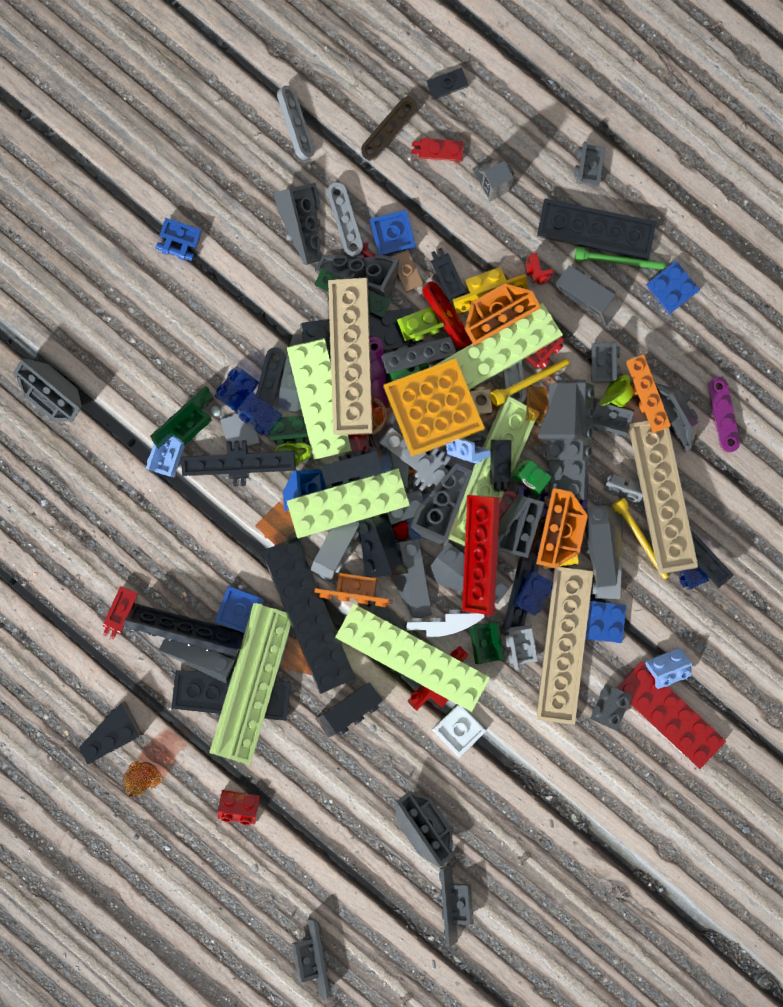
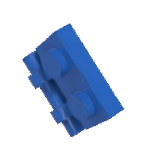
[156,218,202,261]

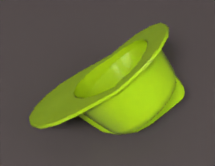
[599,375,634,407]

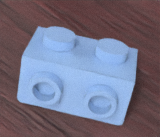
[146,437,185,478]
[447,439,490,463]
[646,648,692,689]

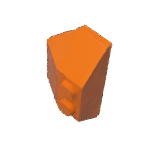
[465,283,541,346]
[536,488,588,568]

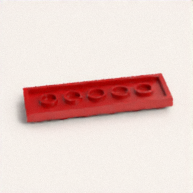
[462,495,500,615]
[616,661,726,769]

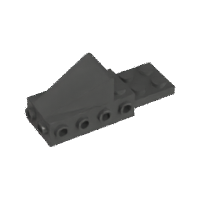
[538,379,595,500]

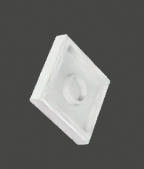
[432,705,487,757]

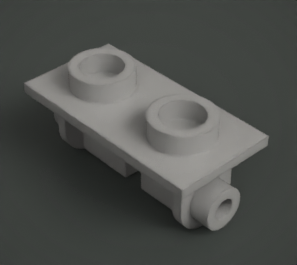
[603,474,643,503]

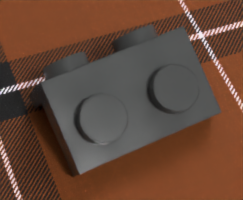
[574,142,605,186]
[591,342,620,382]
[593,399,634,437]
[387,488,424,525]
[590,683,632,730]

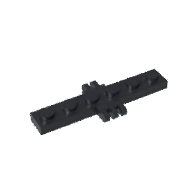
[181,440,296,487]

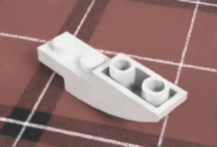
[407,610,484,638]

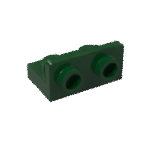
[269,416,309,445]

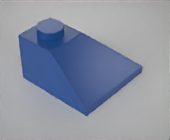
[283,469,326,511]

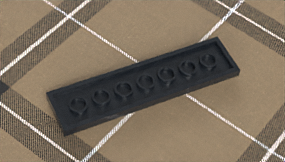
[261,537,356,694]

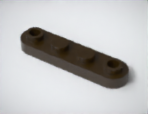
[361,97,417,161]

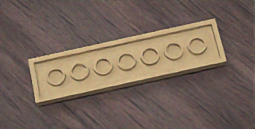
[328,278,373,435]
[629,421,698,574]
[536,567,593,725]

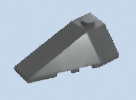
[315,255,399,299]
[585,506,623,588]

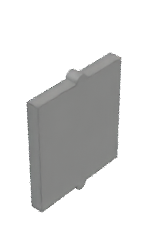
[220,411,260,448]

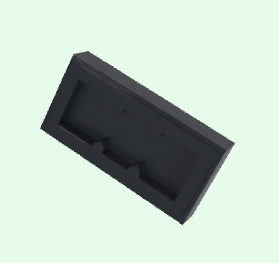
[426,68,469,100]

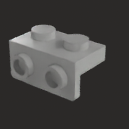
[506,625,538,670]

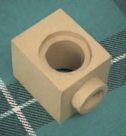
[470,387,492,415]

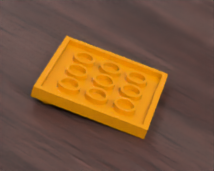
[384,358,485,457]

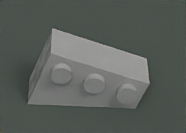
[311,521,360,582]

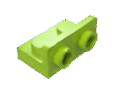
[397,307,444,342]

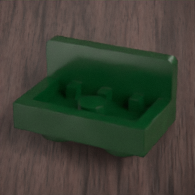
[470,622,505,664]

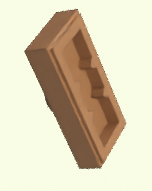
[391,250,423,292]

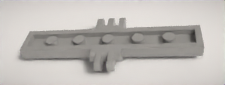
[379,427,452,491]

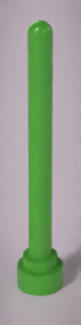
[574,247,666,270]

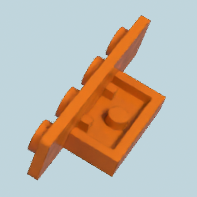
[626,355,671,433]
[315,573,393,607]

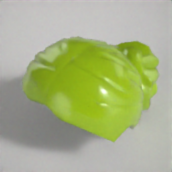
[274,442,311,472]

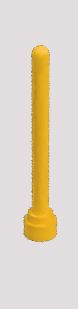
[490,359,570,406]
[611,497,669,579]

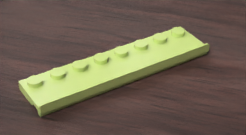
[210,603,291,765]

